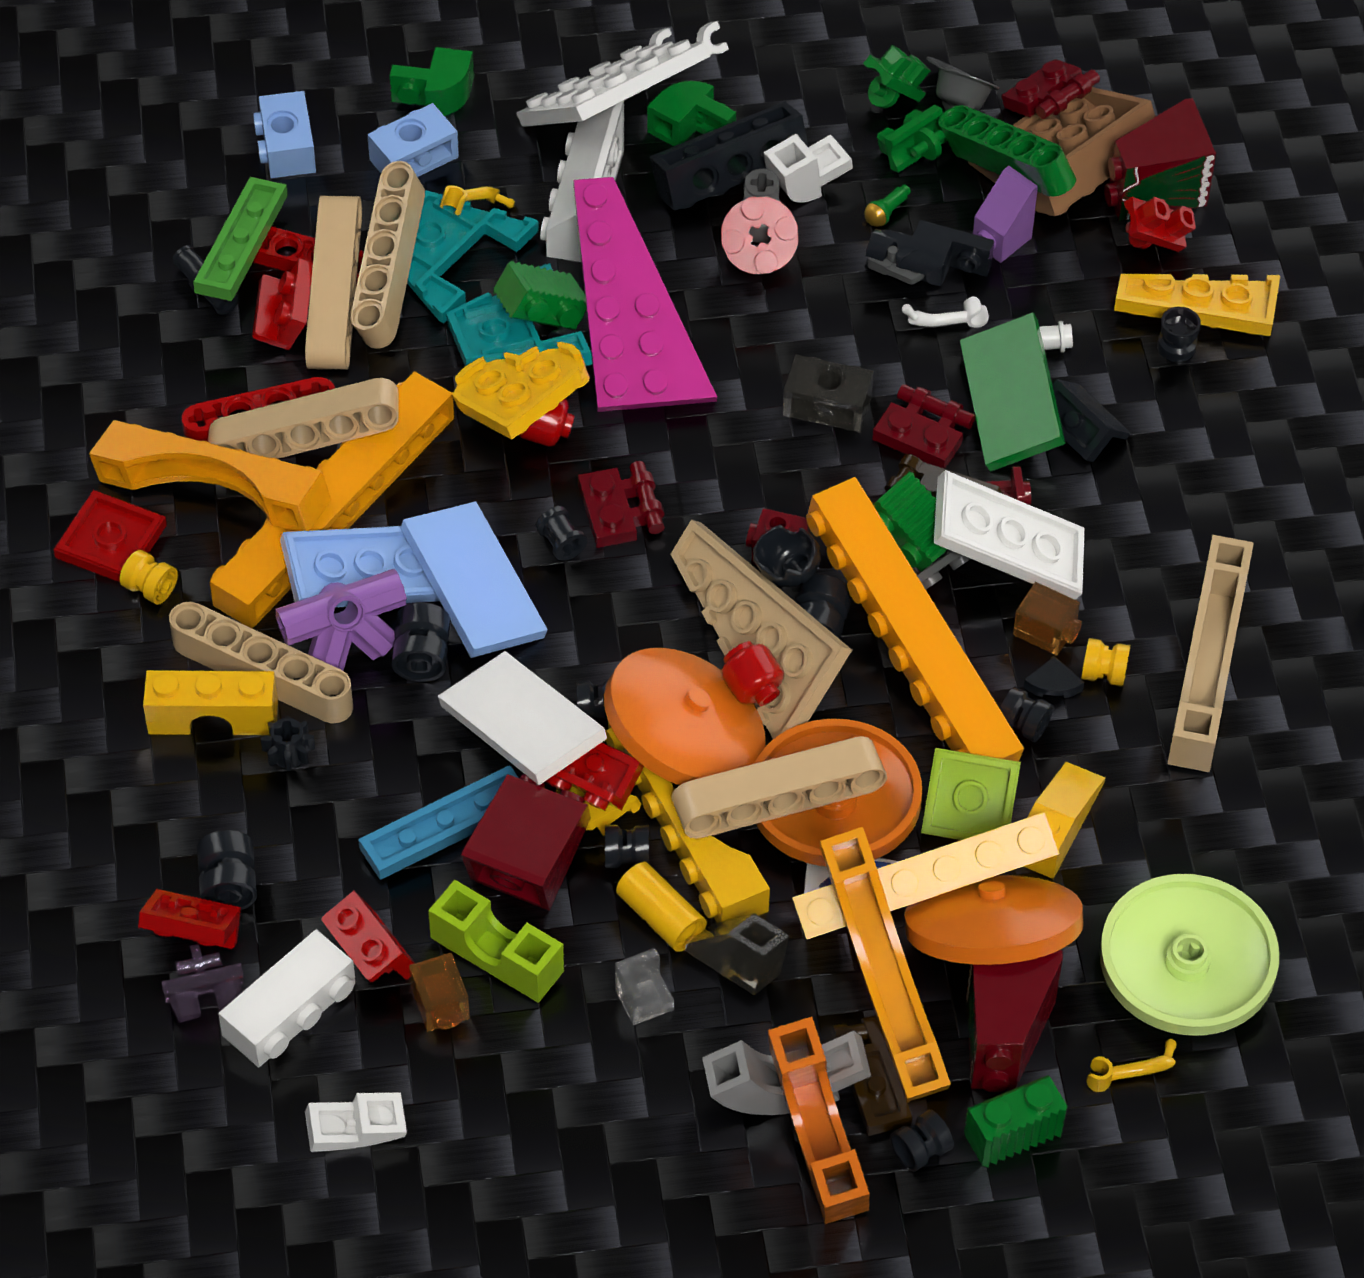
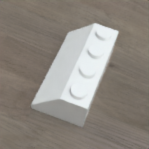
[540,100,624,262]

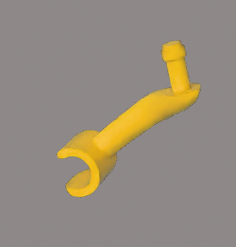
[439,185,515,216]
[1086,1039,1177,1092]

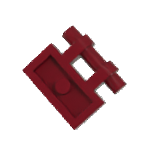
[1002,59,1100,119]
[872,384,976,469]
[578,461,665,548]

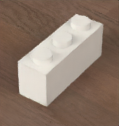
[218,929,356,1068]

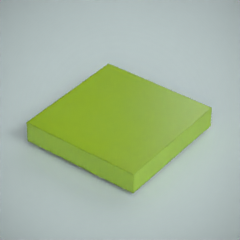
[921,748,1021,840]

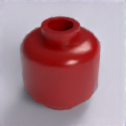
[519,398,574,447]
[721,641,784,706]

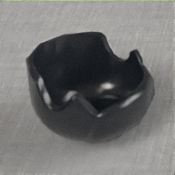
[753,525,821,587]

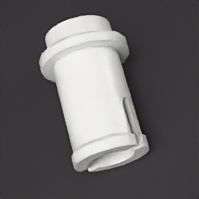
[1040,321,1073,352]

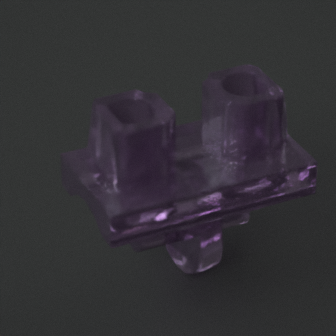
[162,944,244,1022]

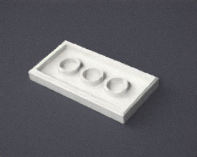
[934,470,1085,601]
[438,651,607,785]

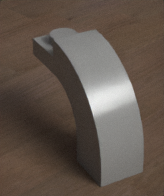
[702,1031,871,1115]

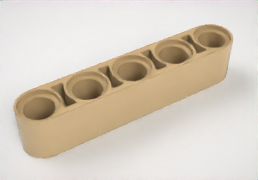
[351,161,425,349]
[305,196,362,370]
[208,378,399,459]
[169,602,353,723]
[671,736,887,839]

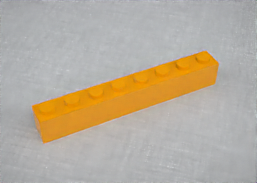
[210,371,454,629]
[806,477,1024,761]

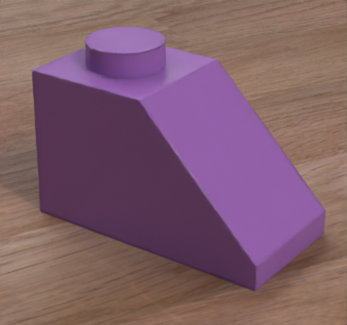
[973,166,1038,263]

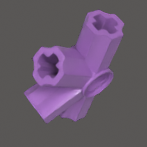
[275,569,407,671]

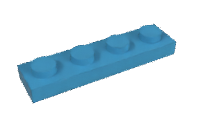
[358,765,518,880]

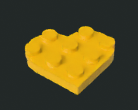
[452,342,589,440]

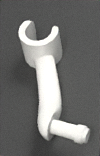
[902,296,989,328]

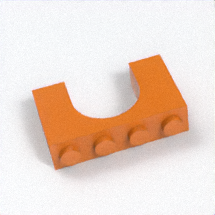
[768,1017,870,1224]

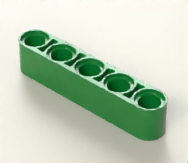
[938,105,1076,197]

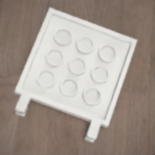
[517,21,729,127]

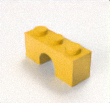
[143,670,278,735]

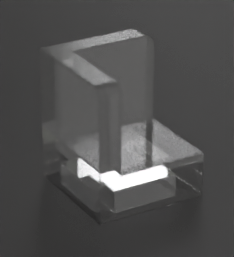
[615,948,674,1025]

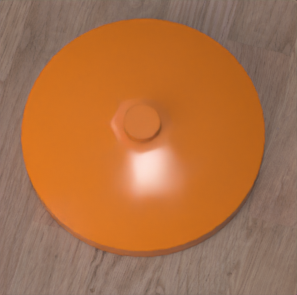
[604,648,766,786]
[754,719,922,867]
[905,875,1083,965]

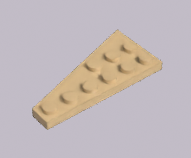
[671,519,852,739]

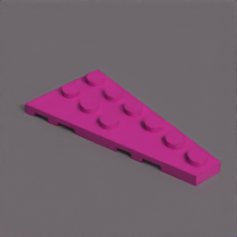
[573,177,717,412]

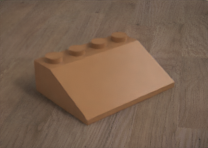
[968,87,1156,216]

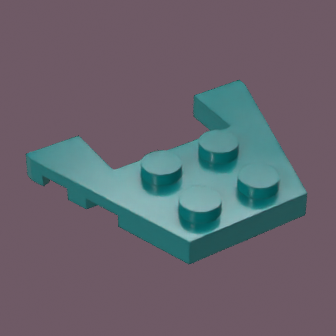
[386,190,539,324]
[446,263,593,366]

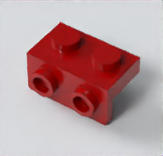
[545,743,644,811]

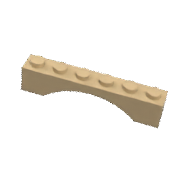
[1167,535,1254,772]

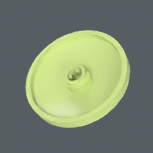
[1100,874,1280,1036]

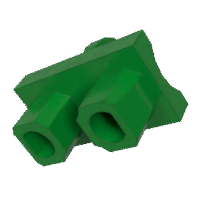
[863,45,931,109]
[877,105,947,173]

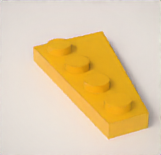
[1114,274,1280,336]

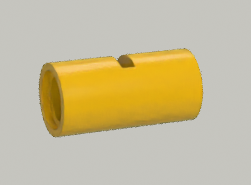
[616,862,707,952]

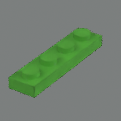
[193,177,288,301]

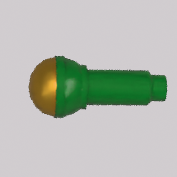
[864,185,911,227]

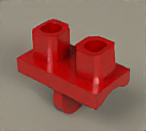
[1124,197,1196,252]

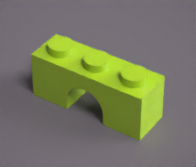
[428,879,564,1003]

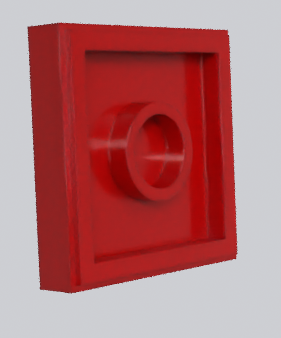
[54,490,167,582]

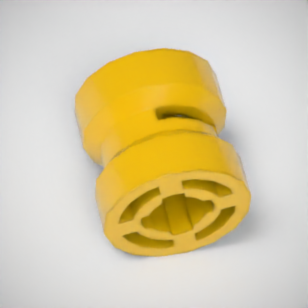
[119,550,178,605]
[1081,638,1131,687]

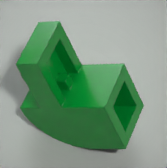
[390,47,474,116]
[647,81,736,146]

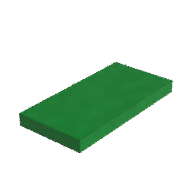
[960,312,1065,472]

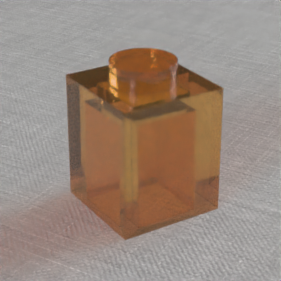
[1013,582,1082,656]
[409,952,470,1032]

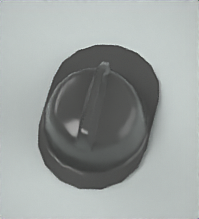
[927,57,999,110]

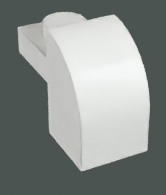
[764,134,853,203]

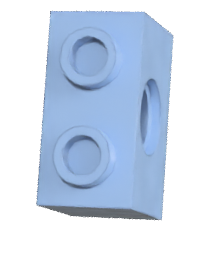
[253,91,316,178]
[368,103,459,177]

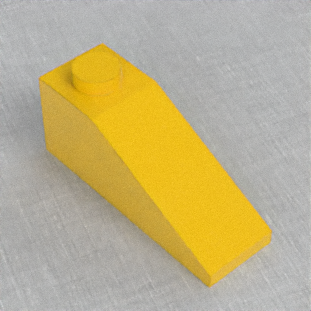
[1023,762,1105,879]

